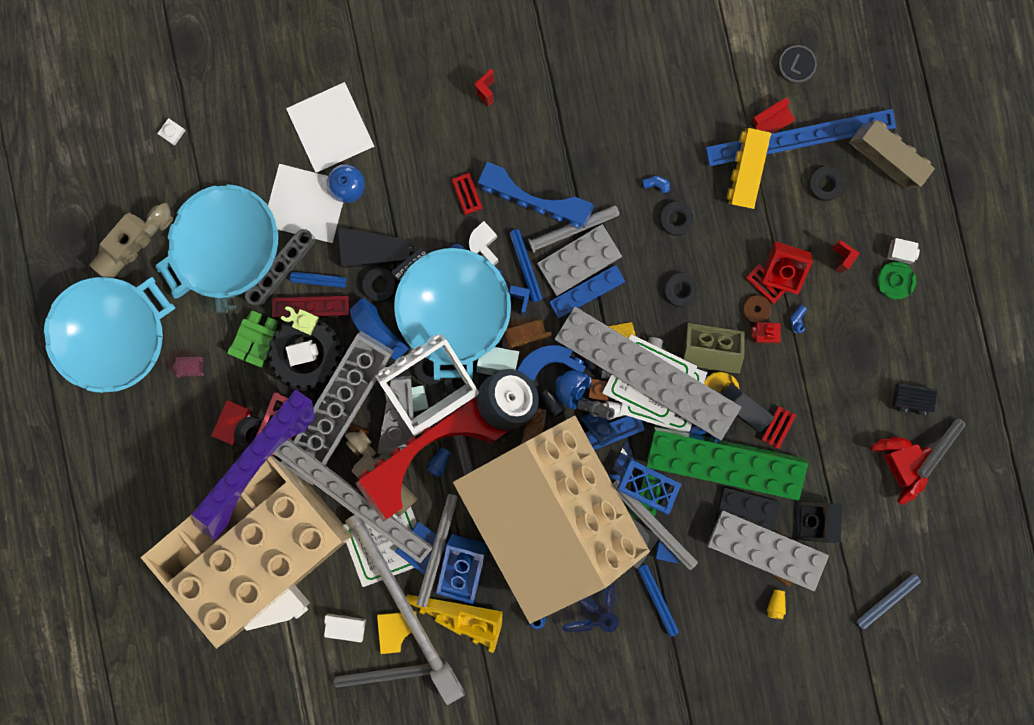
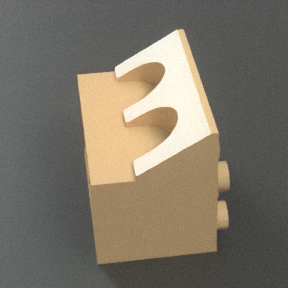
[453,416,650,624]
[141,455,353,649]

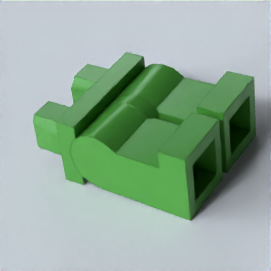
[227,310,279,368]

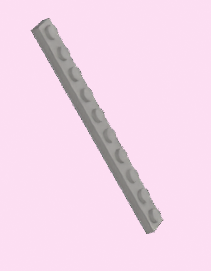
[274,439,433,563]

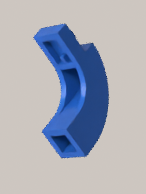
[350,297,409,360]
[517,345,586,382]

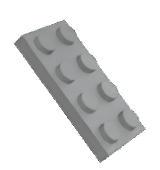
[537,224,622,296]

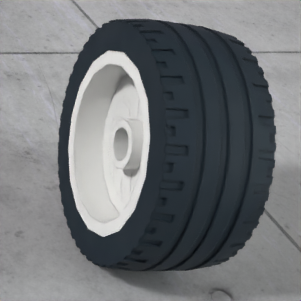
[476,369,539,431]

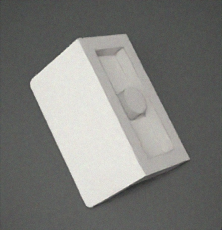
[324,614,366,642]

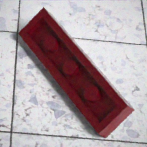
[272,296,350,318]

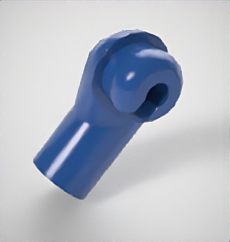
[642,176,670,193]
[790,304,807,333]

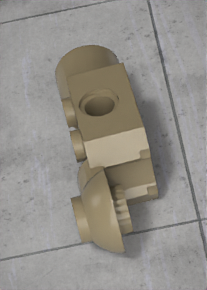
[89,203,173,278]
[345,430,418,518]

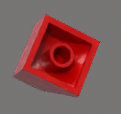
[762,241,813,295]

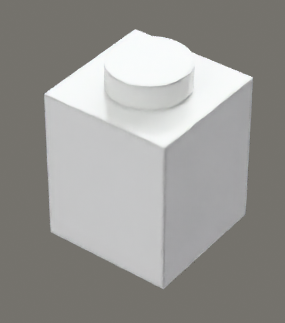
[887,238,920,264]
[286,340,318,366]

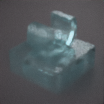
[215,296,236,314]

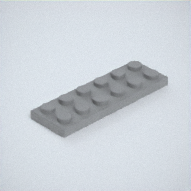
[707,510,829,591]

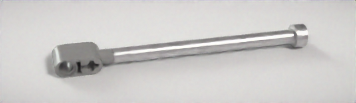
[345,515,465,705]

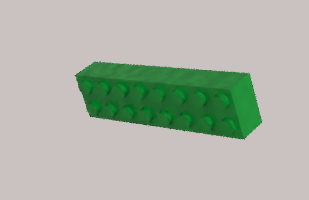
[646,426,808,500]

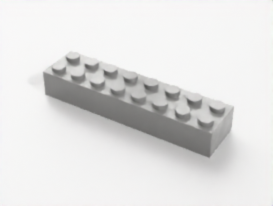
[281,331,394,485]

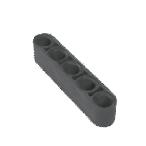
[245,229,315,306]

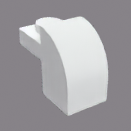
[469,221,499,266]

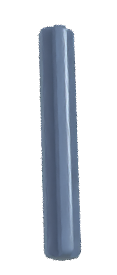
[857,574,921,629]

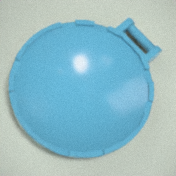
[155,184,278,299]
[394,248,511,380]
[44,277,175,393]

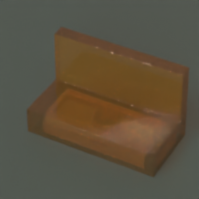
[505,319,552,349]

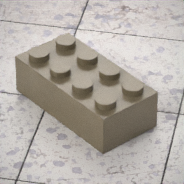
[849,120,935,190]

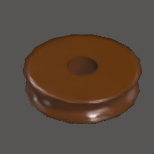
[742,295,772,323]

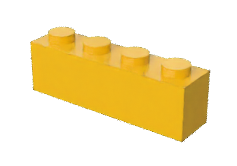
[727,128,771,209]

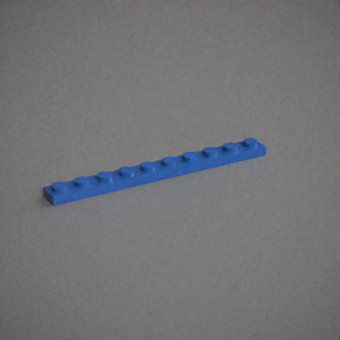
[705,109,896,166]

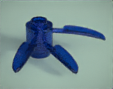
[562,581,619,632]

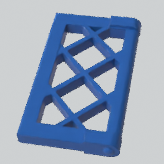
[617,459,682,515]

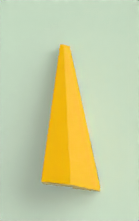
[406,594,503,653]

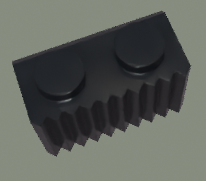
[892,384,937,416]

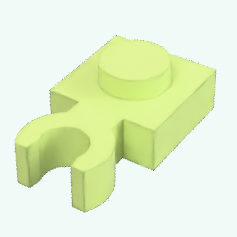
[281,307,318,335]

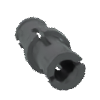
[577,398,615,420]

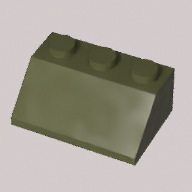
[683,323,744,374]

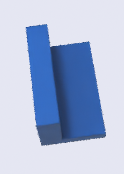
[509,286,530,316]

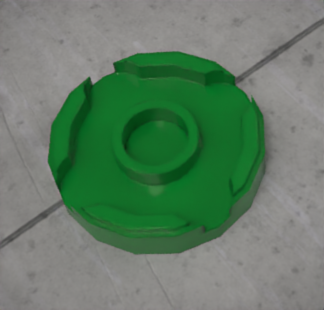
[877,262,916,300]

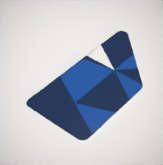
[613,441,634,475]

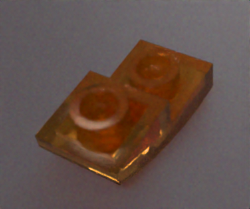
[521,408,547,444]

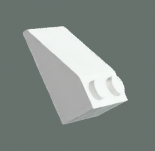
[244,585,310,631]

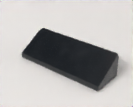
[719,382,775,433]

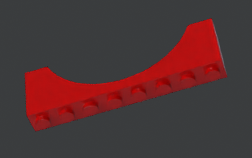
[356,396,509,522]

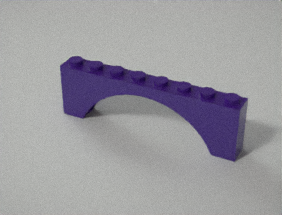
[192,390,315,541]

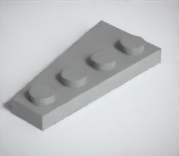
[377,376,414,454]

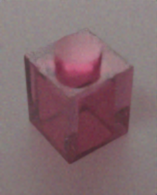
[173,357,204,378]

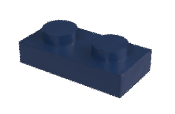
[580,413,618,446]

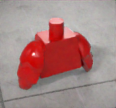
[870,436,932,505]

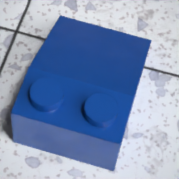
[436,534,488,604]

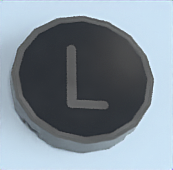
[778,45,817,84]

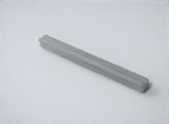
[613,480,698,570]
[417,494,458,607]

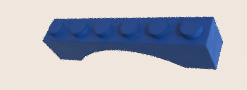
[478,162,594,229]

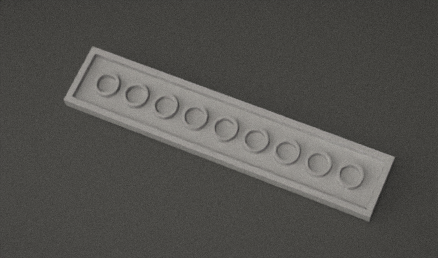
[555,307,741,440]

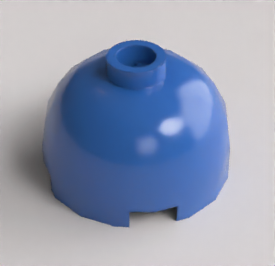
[327,164,365,203]
[555,370,591,409]

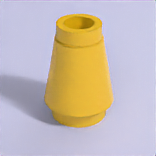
[767,590,786,619]

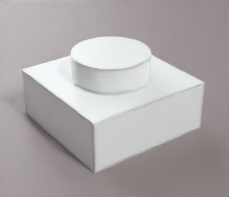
[158,118,186,146]

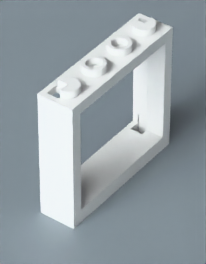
[375,333,479,436]

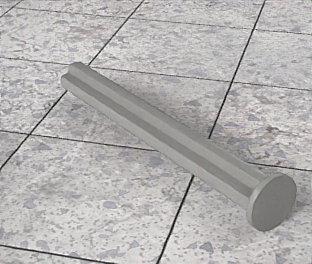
[528,206,619,253]

